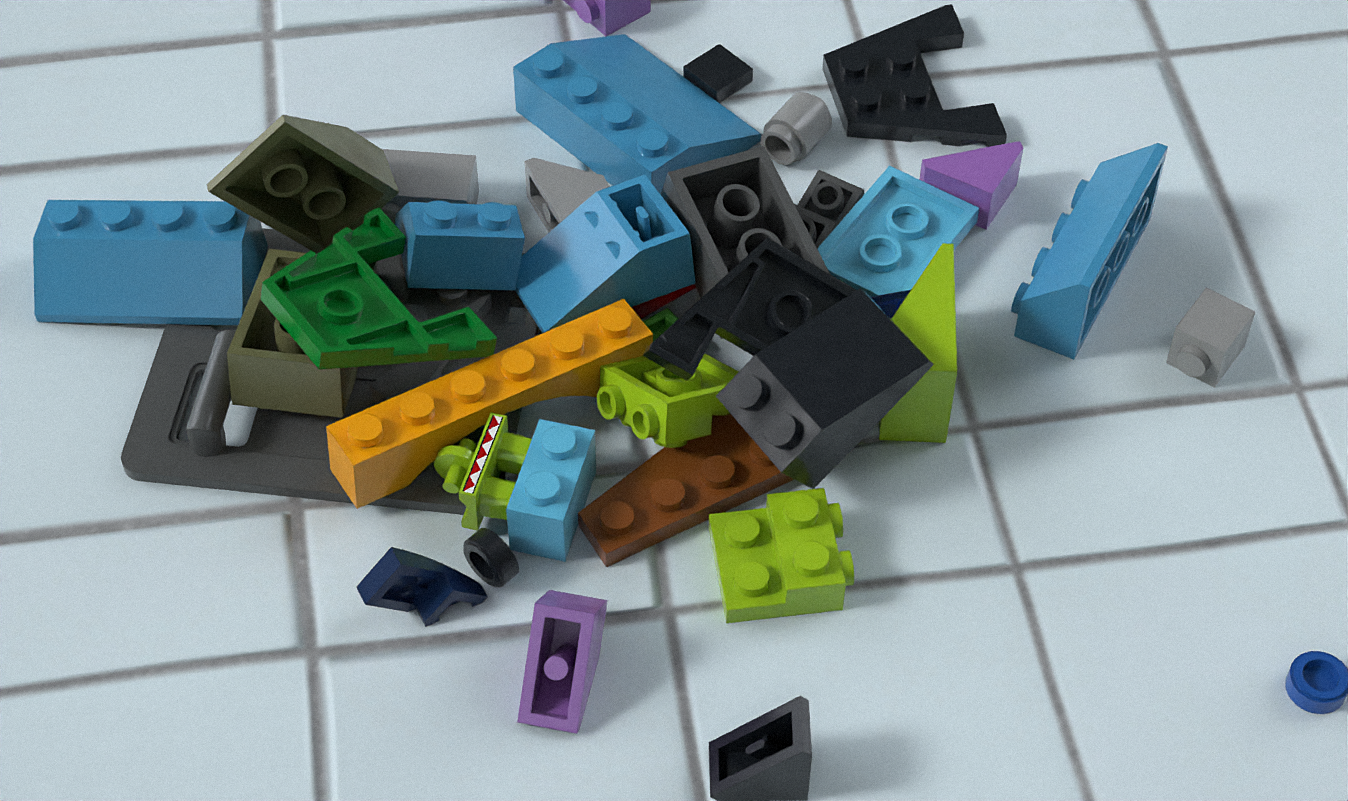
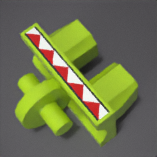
[434,412,532,531]

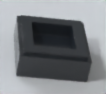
[683,44,753,103]

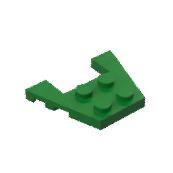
[261,208,497,370]

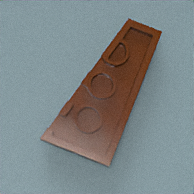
[578,413,795,567]

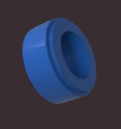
[1285,651,1348,714]

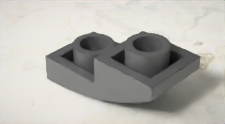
[794,170,865,248]

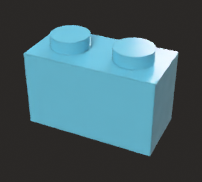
[506,419,596,562]

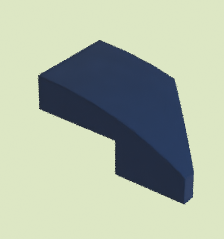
[356,547,488,627]

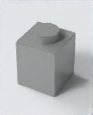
[1166,287,1255,388]

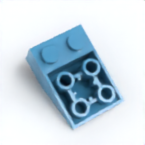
[515,174,696,333]

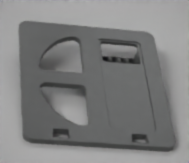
[121,228,539,515]

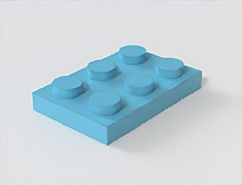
[817,165,979,317]

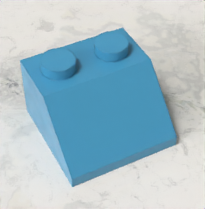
[395,200,525,290]

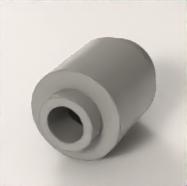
[761,92,832,165]

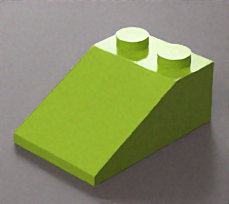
[879,243,957,443]

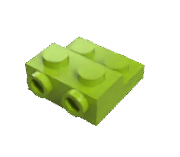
[597,353,739,448]
[708,488,854,623]

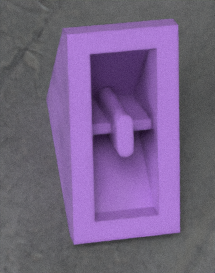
[919,141,1023,230]

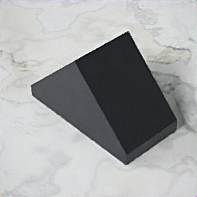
[709,696,812,801]

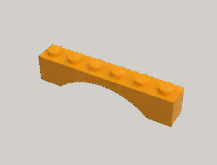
[326,299,653,509]

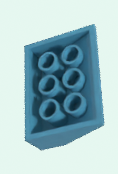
[513,34,761,194]

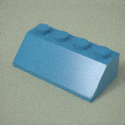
[1011,143,1168,360]
[33,200,268,325]

